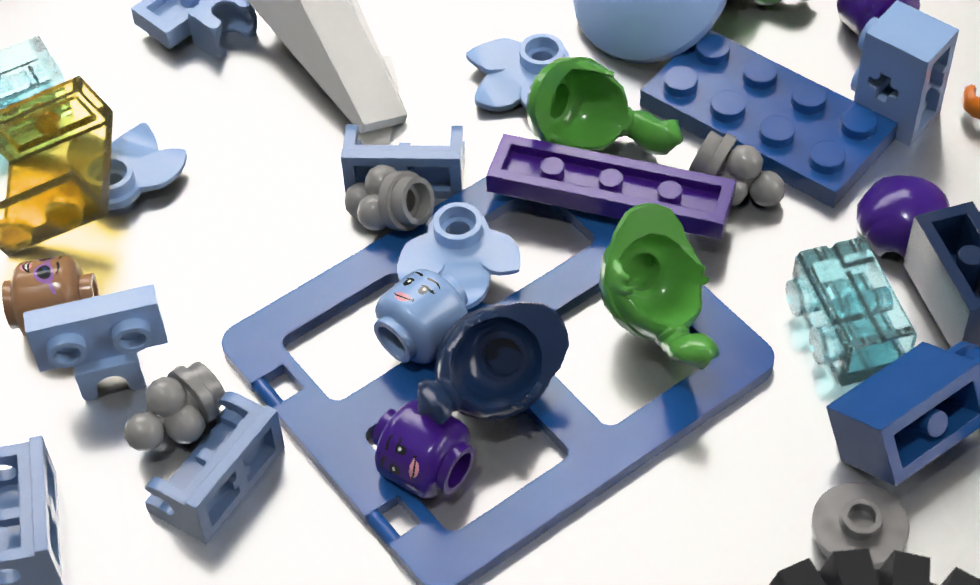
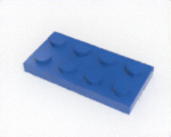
[640,29,898,208]

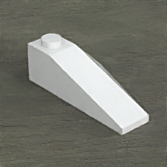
[247,0,408,133]

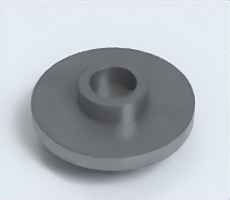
[811,482,910,569]

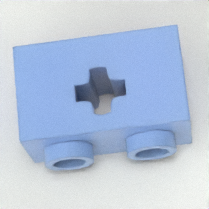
[850,0,959,146]

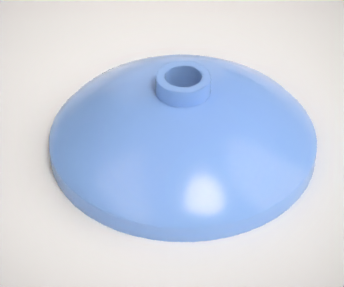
[573,0,727,64]

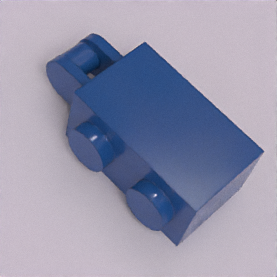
[826,341,980,487]

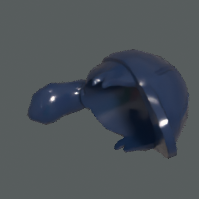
[418,302,570,426]

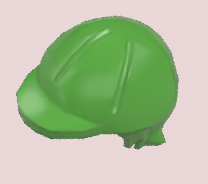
[526,57,683,156]
[599,203,720,370]

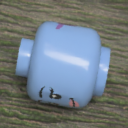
[373,269,468,364]

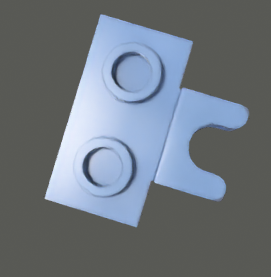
[130,0,257,59]
[23,284,169,401]

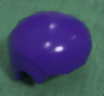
[856,175,950,258]

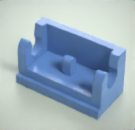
[340,124,466,199]
[144,391,285,544]
[0,435,63,585]

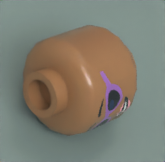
[2,255,100,339]

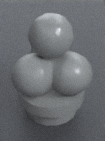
[688,130,785,207]
[343,164,435,231]
[124,361,226,452]

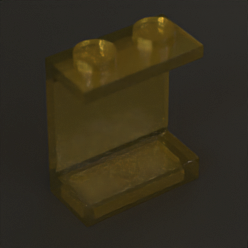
[0,75,114,256]

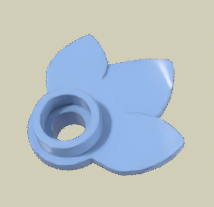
[466,33,570,111]
[70,122,187,210]
[397,202,521,310]

